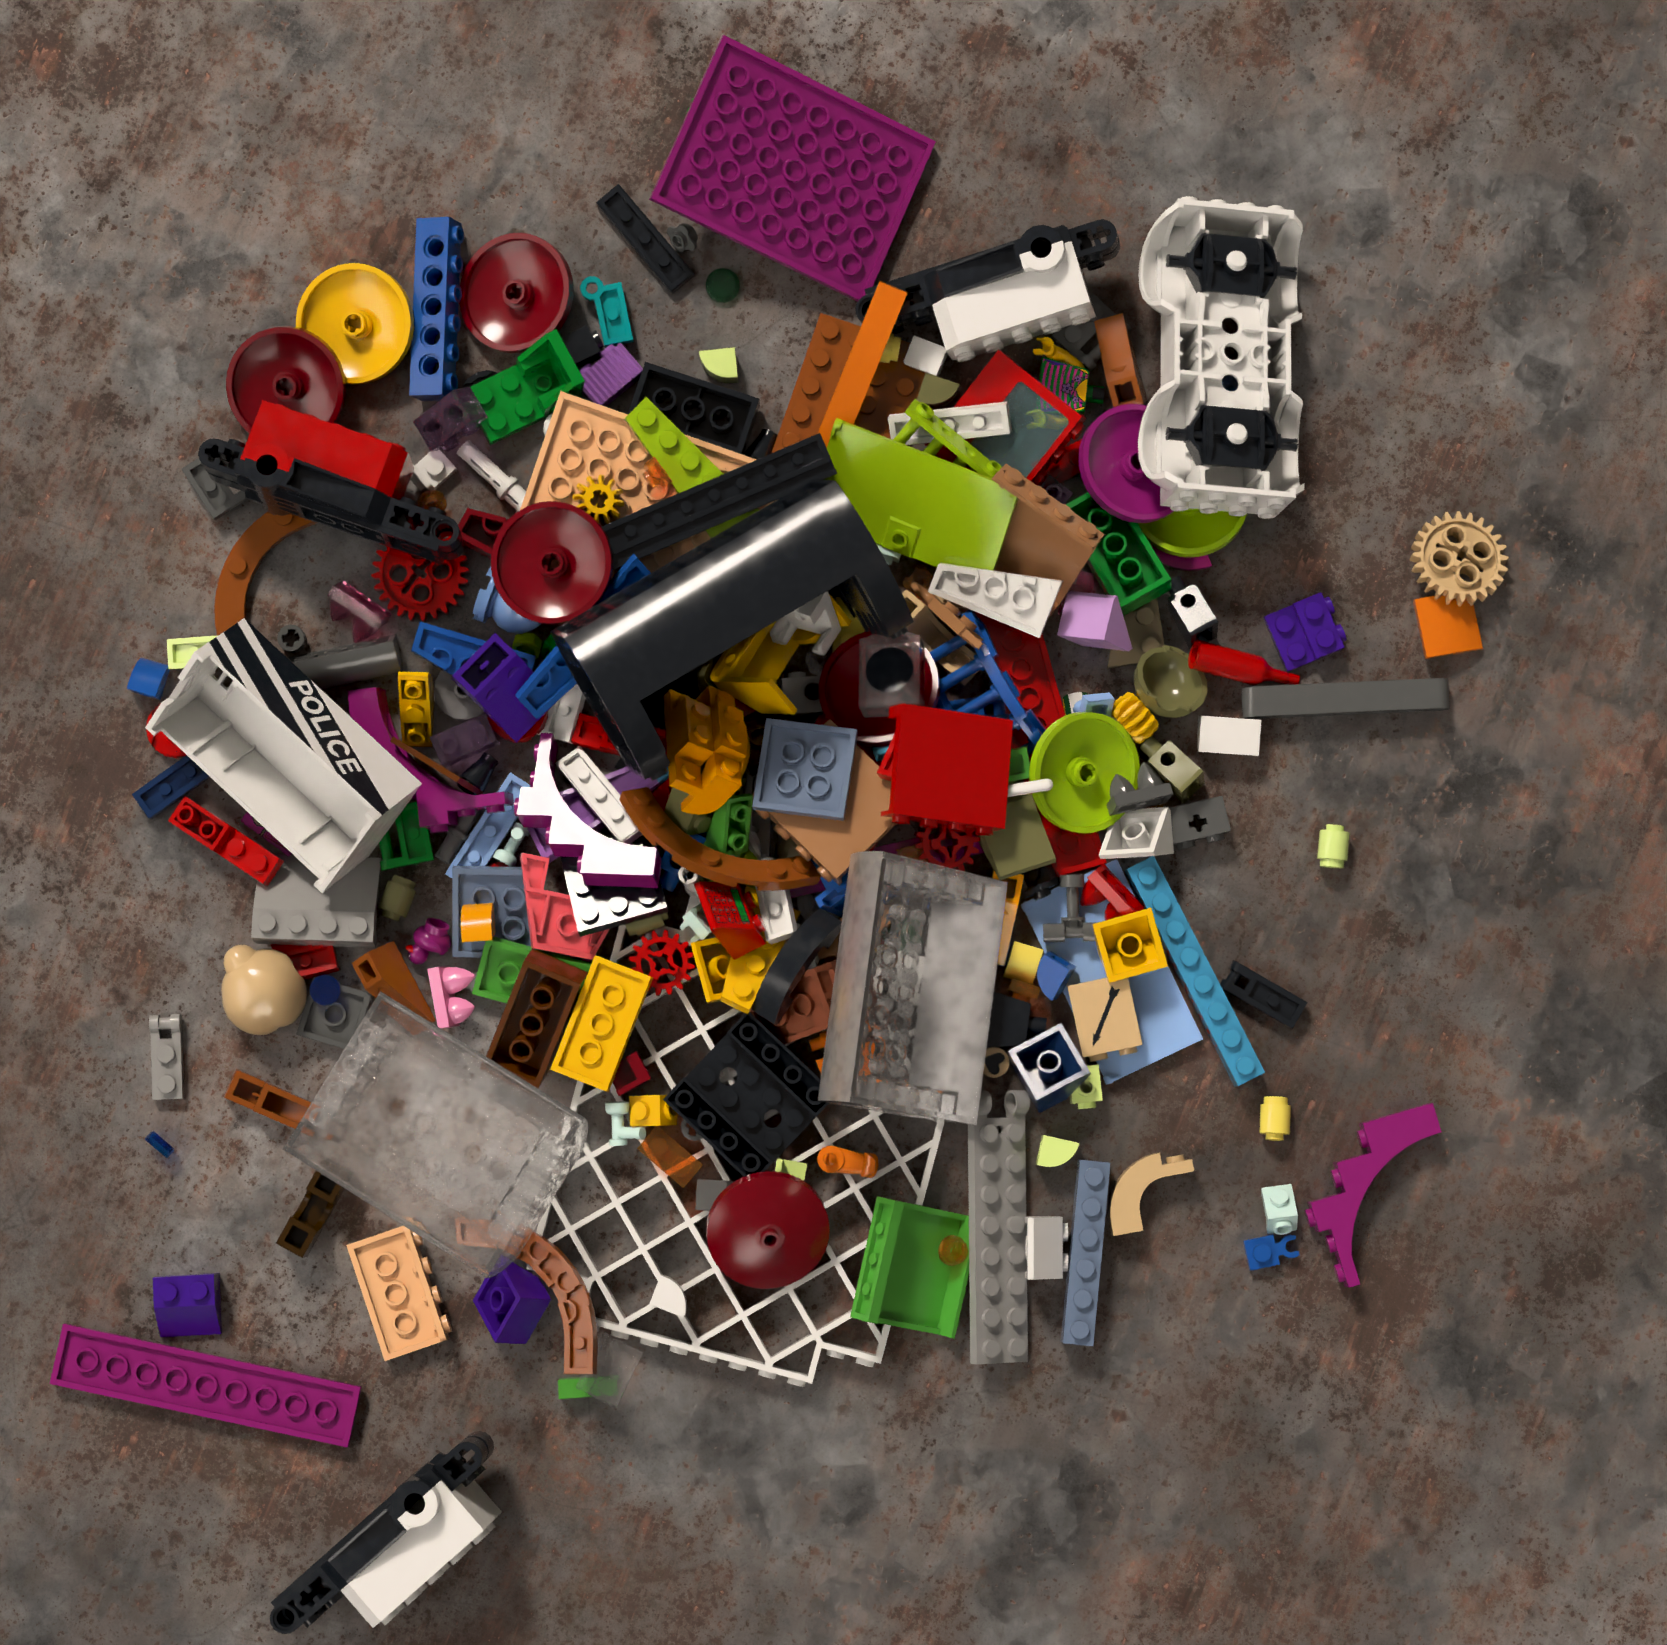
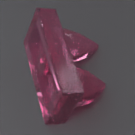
[327,580,392,643]

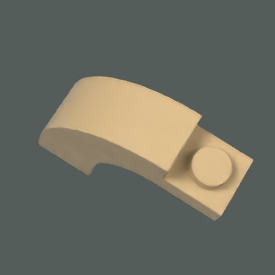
[902,589,978,686]
[1108,1153,1194,1236]

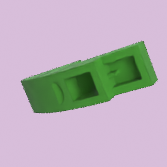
[704,793,753,882]

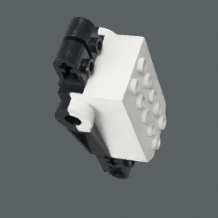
[855,219,1121,362]
[270,1431,502,1634]

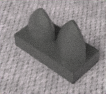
[1107,762,1173,816]

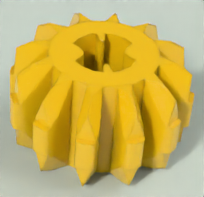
[572,474,624,525]
[1111,692,1159,744]

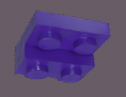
[1263,592,1347,672]

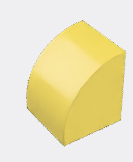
[1003,941,1043,986]

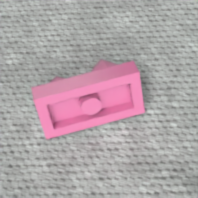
[427,966,475,1029]

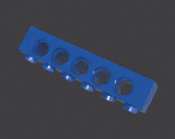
[409,217,464,401]

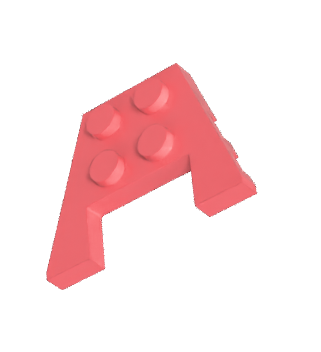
[520,853,610,960]

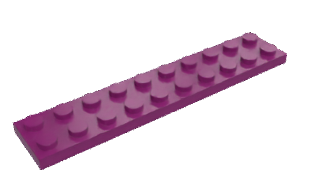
[49,1323,362,1447]

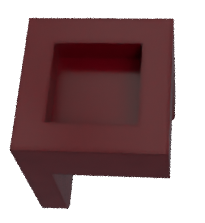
[612,1051,652,1096]

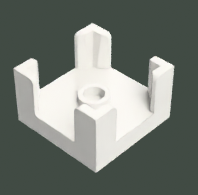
[770,591,841,656]

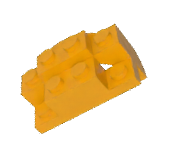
[663,685,750,815]

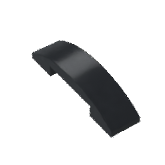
[752,909,842,1026]

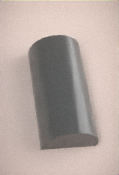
[288,634,403,690]

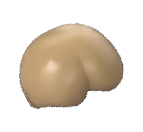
[221,945,307,1035]

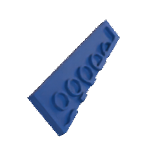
[515,554,651,719]

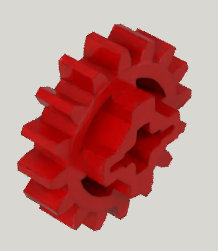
[913,823,980,876]
[629,930,695,996]

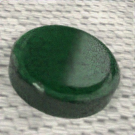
[706,268,740,303]

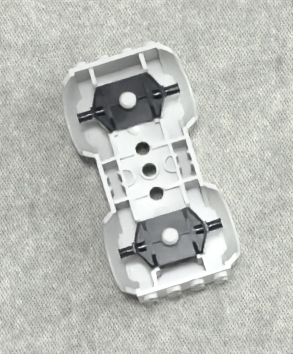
[1138,196,1305,519]

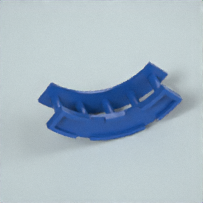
[929,610,1046,756]

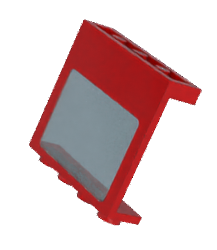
[925,349,1087,486]

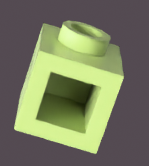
[1070,1064,1103,1109]

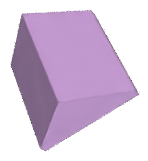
[1057,591,1132,651]

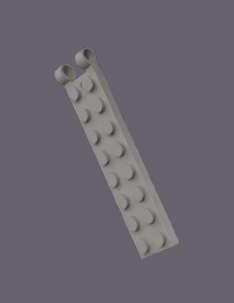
[968,1090,1030,1364]

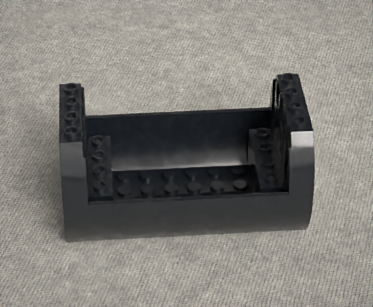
[550,479,914,781]

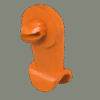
[817,1146,879,1178]

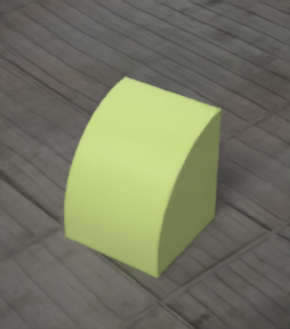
[699,347,738,383]
[1036,1135,1079,1167]

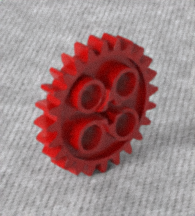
[371,536,470,622]

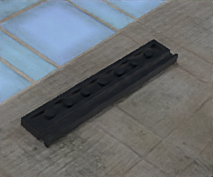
[602,433,837,570]

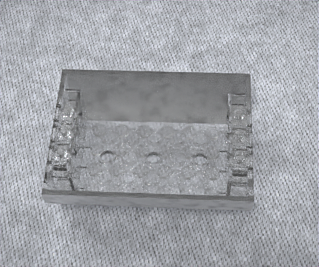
[818,851,1008,1125]

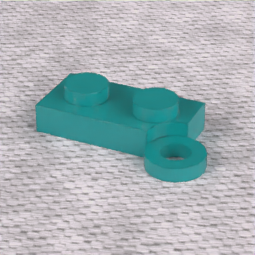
[580,276,634,348]

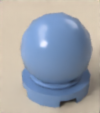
[473,567,542,634]

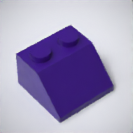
[473,1256,551,1344]
[153,1273,222,1337]

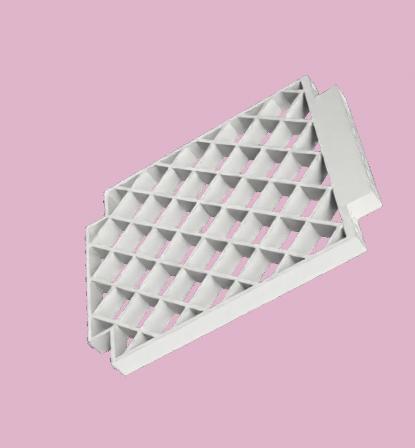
[526,895,944,1387]

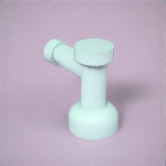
[492,822,530,867]
[605,1101,646,1146]

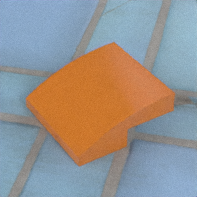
[1413,595,1483,659]

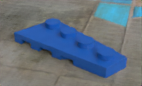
[411,622,536,675]

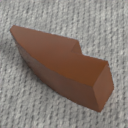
[224,1068,321,1135]

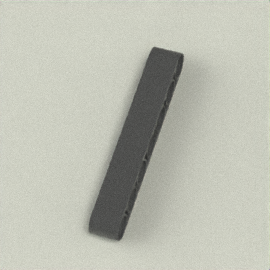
[1241,678,1450,719]

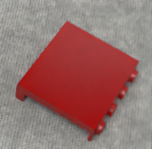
[881,703,1013,836]

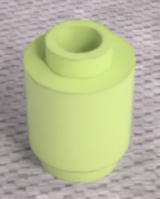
[1317,824,1350,869]

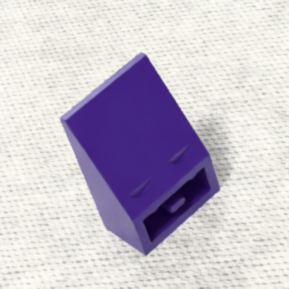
[451,633,554,743]

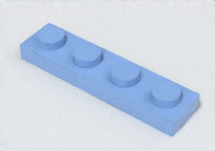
[445,772,530,878]

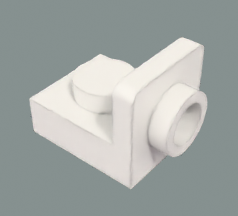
[410,446,457,493]

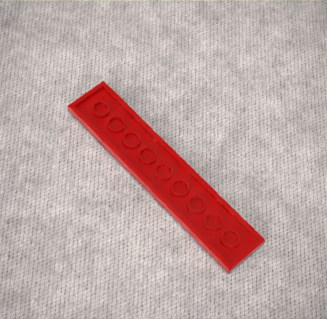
[973,611,1106,877]

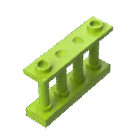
[893,399,1002,478]

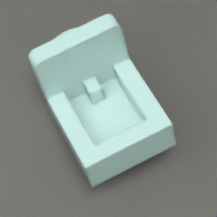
[1261,1184,1298,1235]

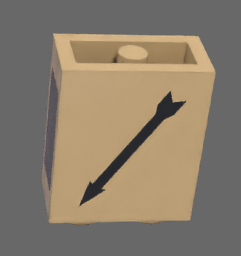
[1067,978,1143,1062]

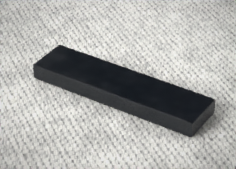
[596,184,695,294]

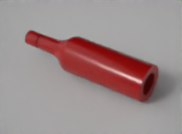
[1188,640,1300,685]

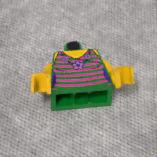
[1026,337,1105,430]

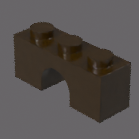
[276,1162,352,1258]

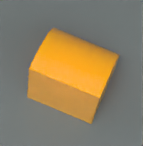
[461,903,496,942]

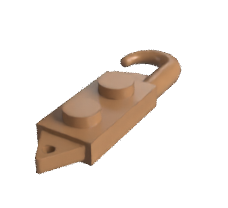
[910,582,983,650]

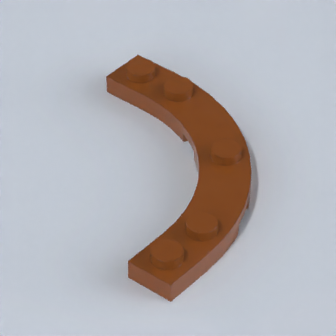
[214,512,317,635]
[619,787,821,891]
[454,1220,598,1374]

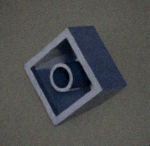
[1008,1023,1091,1113]

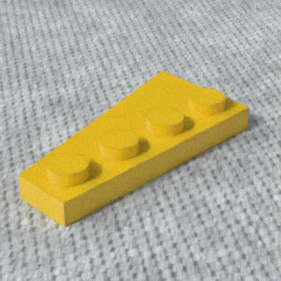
[721,885,801,1015]

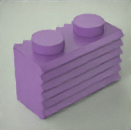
[579,343,643,407]

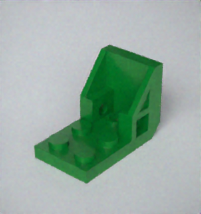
[462,329,585,445]

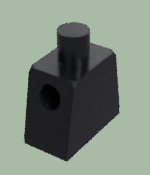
[1168,576,1218,649]
[987,992,1047,1048]

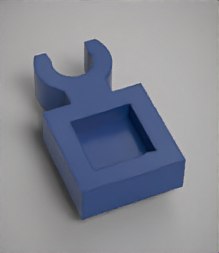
[1243,1234,1300,1271]

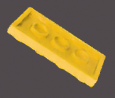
[550,955,653,1092]

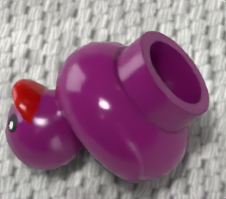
[405,918,451,964]

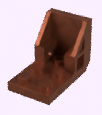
[750,960,882,1045]

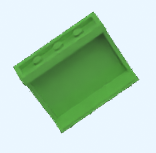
[850,1196,969,1339]

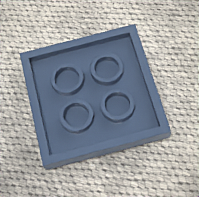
[752,718,858,821]
[452,866,531,958]

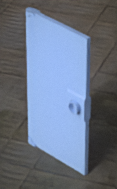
[1021,859,1203,1085]

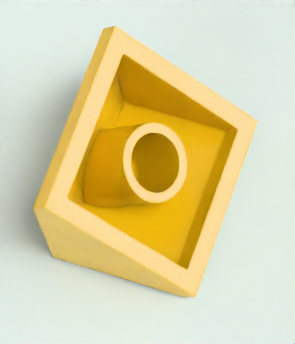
[1092,908,1168,983]
[690,937,731,1004]

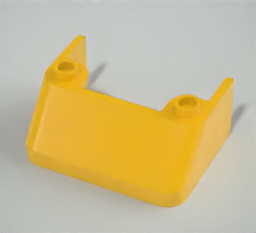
[710,594,852,714]

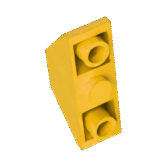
[398,672,434,747]

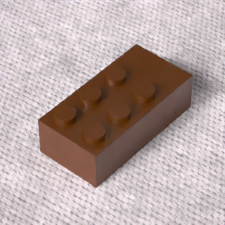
[483,948,588,1089]

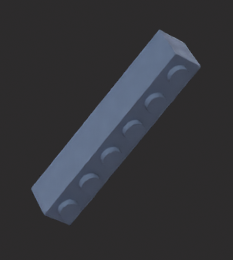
[1061,1159,1110,1346]

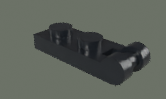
[1220,960,1308,1029]

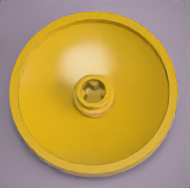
[296,263,414,384]

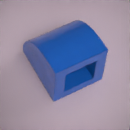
[127,657,170,700]
[1037,951,1076,1001]

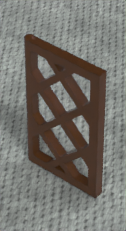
[390,736,483,795]

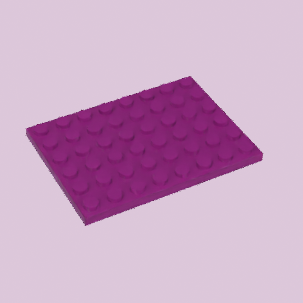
[649,35,936,302]

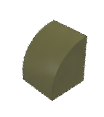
[917,373,960,410]

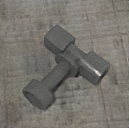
[1043,874,1098,942]

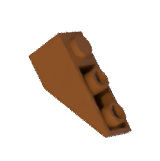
[1094,313,1147,407]
[352,941,436,1033]

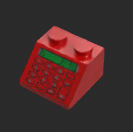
[694,881,767,960]

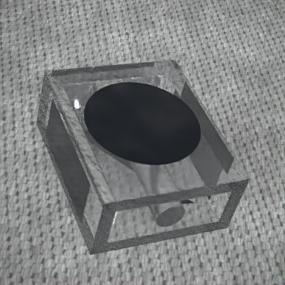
[859,632,925,718]

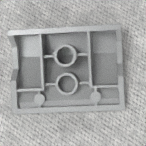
[251,854,382,948]

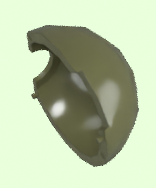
[1134,645,1208,718]

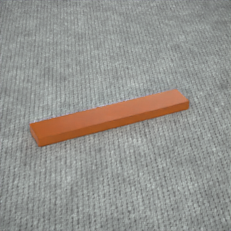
[817,281,908,448]

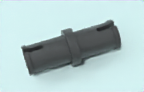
[434,810,480,865]

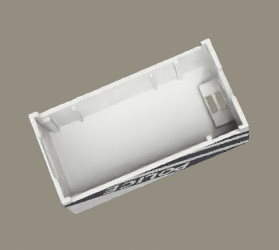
[145,618,422,893]

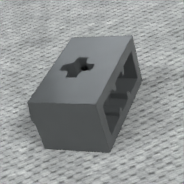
[1169,796,1231,850]

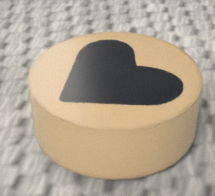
[983,1047,1009,1078]

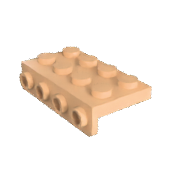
[346,1223,452,1361]

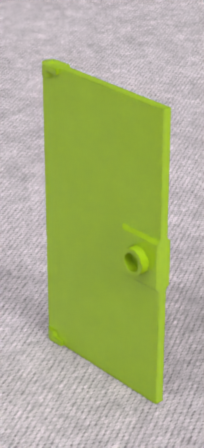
[824,418,1018,571]

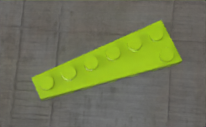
[624,397,759,539]

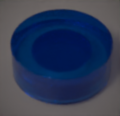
[310,975,341,1006]
[144,1131,174,1158]

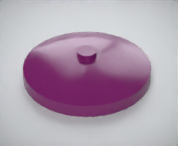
[1078,404,1174,523]

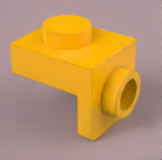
[629,1095,678,1126]

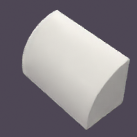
[1197,716,1261,756]

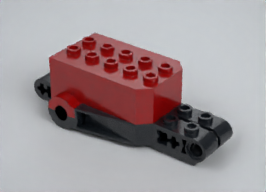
[198,400,464,565]

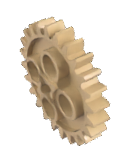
[1410,511,1509,607]

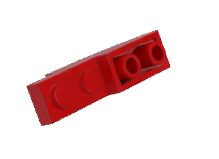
[168,796,284,887]

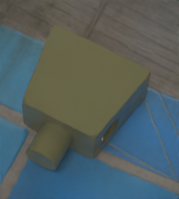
[1140,736,1205,804]

